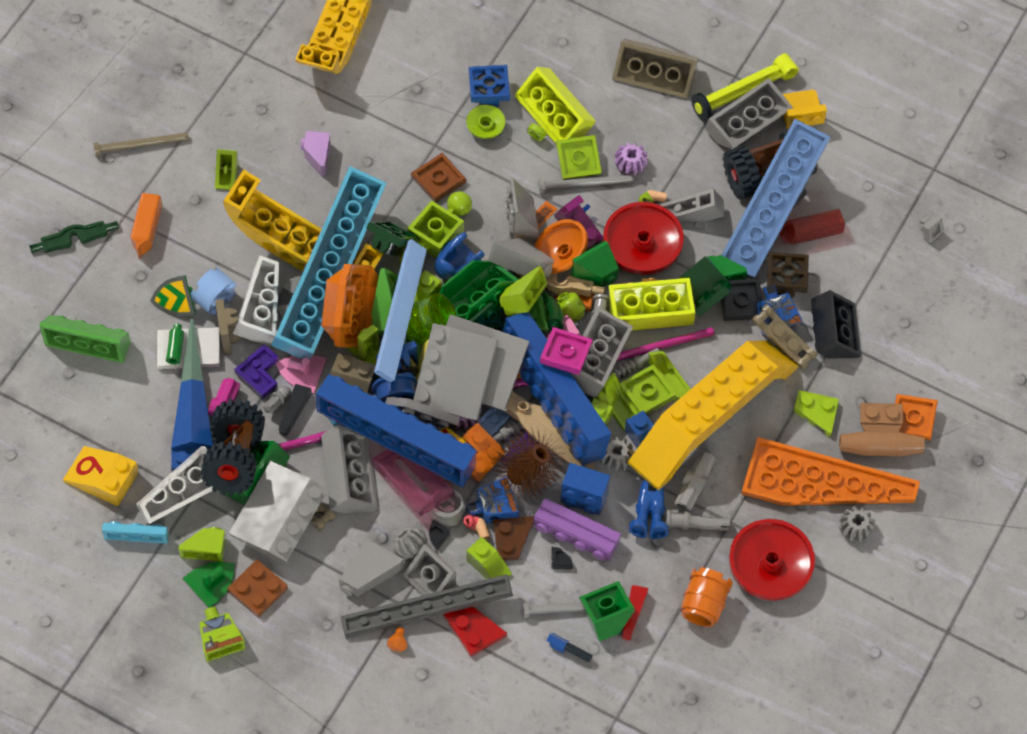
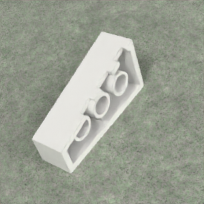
[233,256,279,347]
[136,446,212,524]

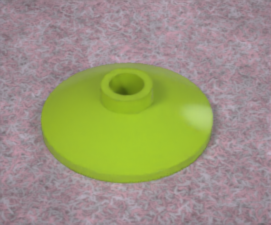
[466,105,505,139]

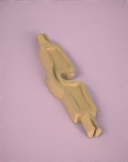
[516,273,605,297]

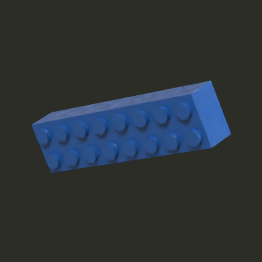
[503,312,611,466]
[316,374,477,488]

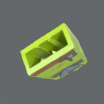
[199,607,246,662]

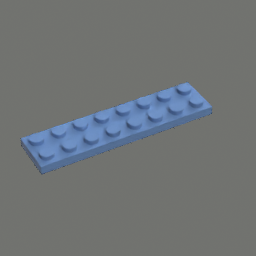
[722,119,831,279]

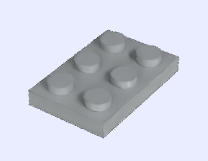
[386,397,460,428]

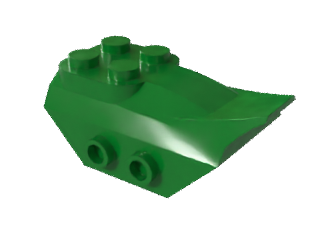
[433,260,519,326]

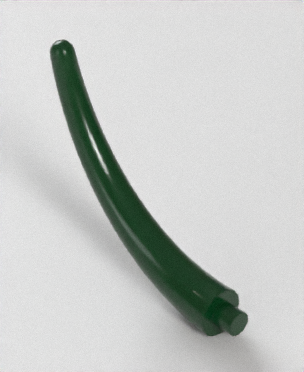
[516,277,565,331]

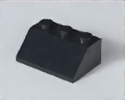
[811,290,861,359]

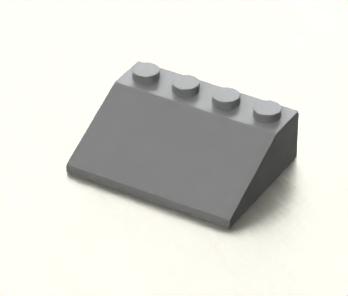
[413,323,498,421]
[228,461,328,566]

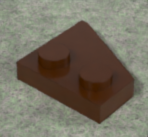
[493,516,534,561]

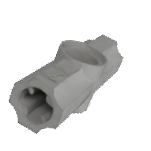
[674,452,716,513]

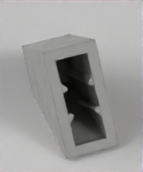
[488,237,554,278]
[339,539,404,598]

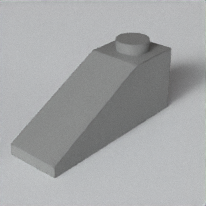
[659,188,725,222]

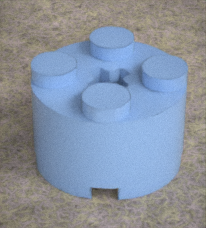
[191,267,236,316]

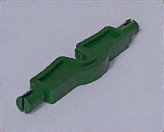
[29,221,119,253]

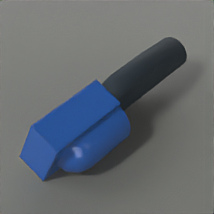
[546,632,593,662]

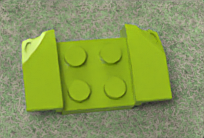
[602,351,691,431]

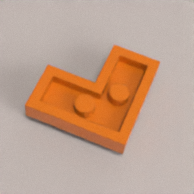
[462,423,504,482]

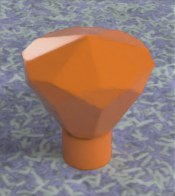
[387,627,407,652]

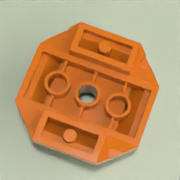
[321,264,379,348]

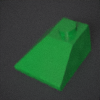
[571,241,619,287]
[579,581,635,642]

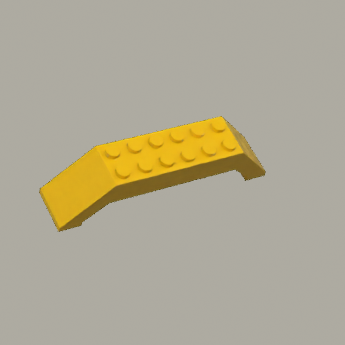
[628,340,798,490]

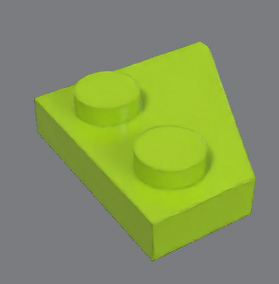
[794,390,839,437]

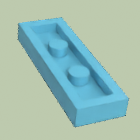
[102,521,169,544]

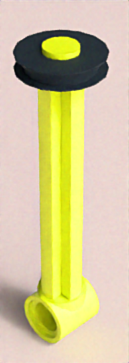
[691,53,799,121]

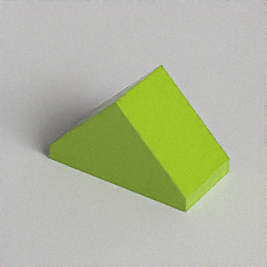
[215,149,239,190]

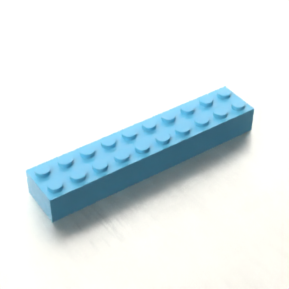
[271,166,386,360]

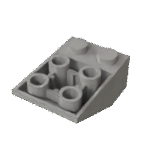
[506,178,538,243]

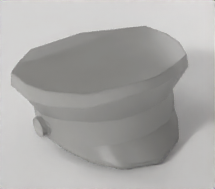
[427,488,467,528]

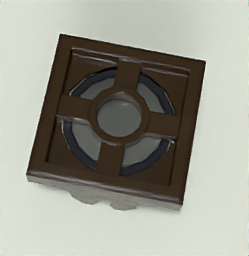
[767,252,809,299]

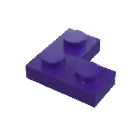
[234,344,279,399]

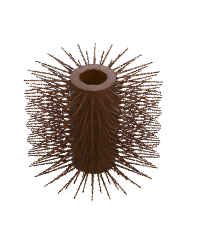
[491,427,567,503]

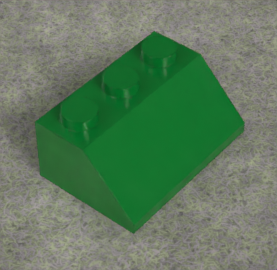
[218,441,290,505]

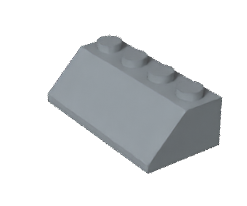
[705,78,793,150]
[571,307,633,399]
[321,425,378,514]

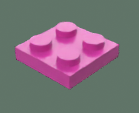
[540,327,593,375]

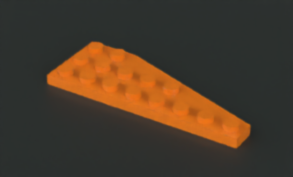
[741,437,920,506]

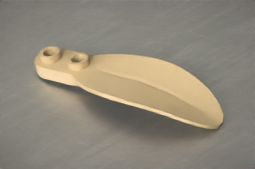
[504,391,595,470]

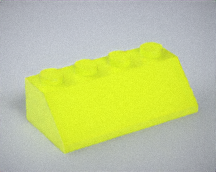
[514,67,596,143]
[609,278,695,331]

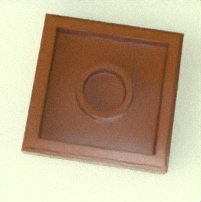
[411,153,466,203]

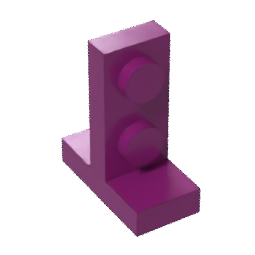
[554,195,603,250]

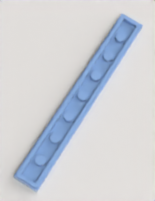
[374,239,427,382]

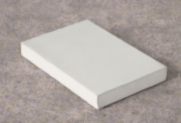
[157,327,220,369]

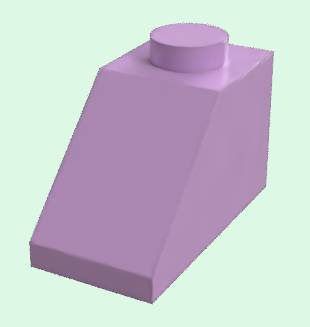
[301,131,331,177]

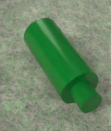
[166,323,184,365]

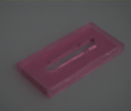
[371,449,455,517]

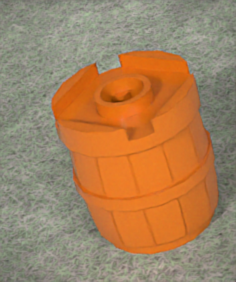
[681,567,733,627]

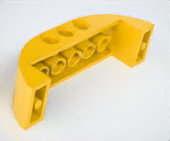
[223,169,383,272]

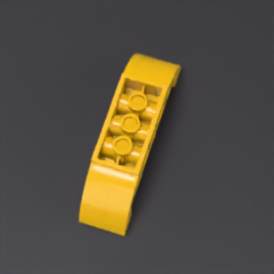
[295,0,372,74]

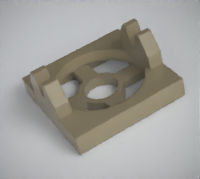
[215,299,241,355]

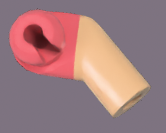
[463,515,490,541]

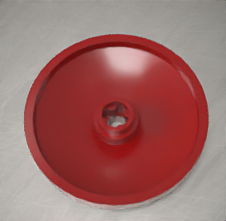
[603,202,684,275]
[729,519,815,601]

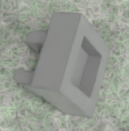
[920,215,944,243]

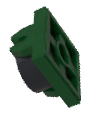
[366,220,420,257]

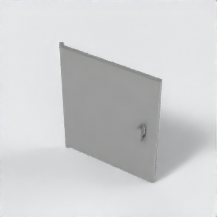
[446,314,530,412]

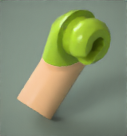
[639,190,667,203]

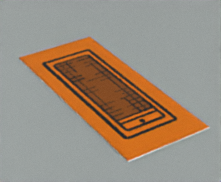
[536,201,557,229]

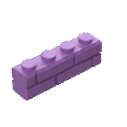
[533,498,621,561]

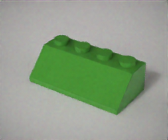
[39,315,131,363]

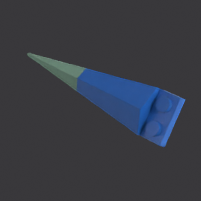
[171,318,213,472]

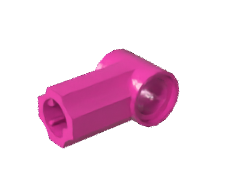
[208,378,240,416]

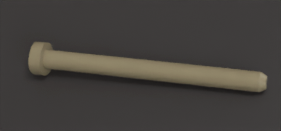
[93,132,189,156]

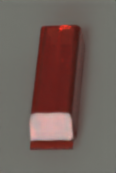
[780,208,845,245]

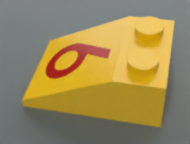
[63,446,139,507]

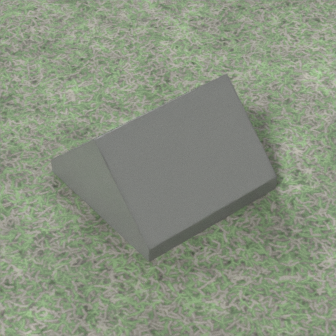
[403,544,456,595]

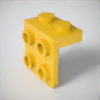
[783,90,827,129]

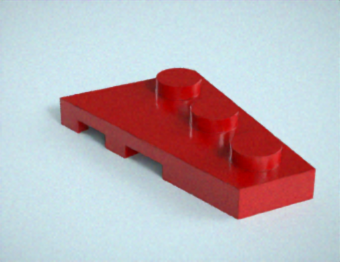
[442,607,507,657]

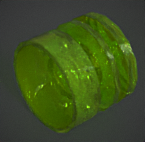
[406,293,456,345]

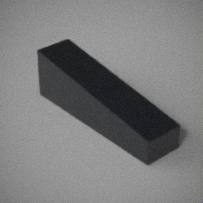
[279,384,312,436]

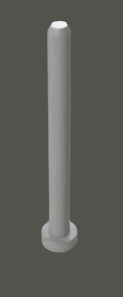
[538,175,634,193]
[523,603,584,618]

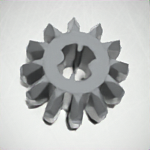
[601,436,634,473]
[839,506,875,543]
[391,525,428,560]

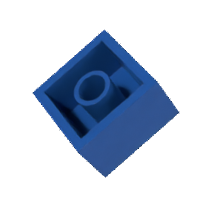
[561,463,610,515]

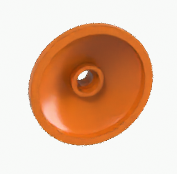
[534,219,588,274]

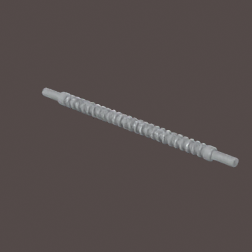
[492,348,660,442]

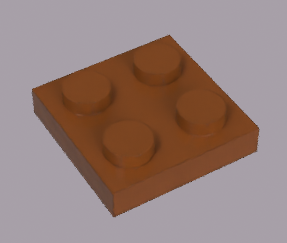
[227,559,288,618]

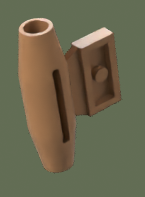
[839,403,925,457]

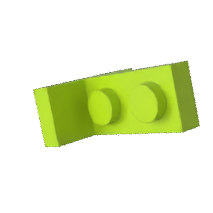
[348,324,380,365]

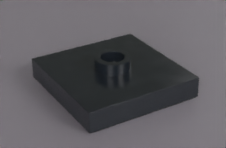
[721,279,762,321]

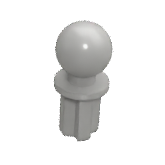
[263,386,292,414]

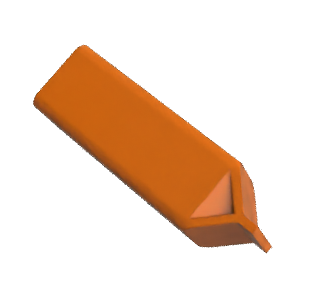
[130,193,163,259]

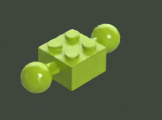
[399,191,472,266]

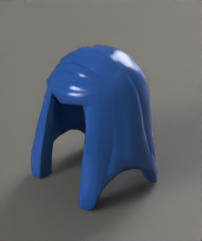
[435,232,485,281]

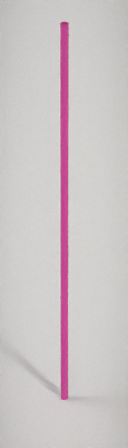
[278,327,714,451]

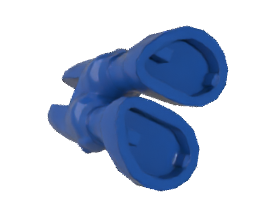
[629,480,669,539]

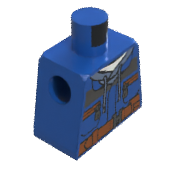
[757,284,803,335]
[467,477,519,524]

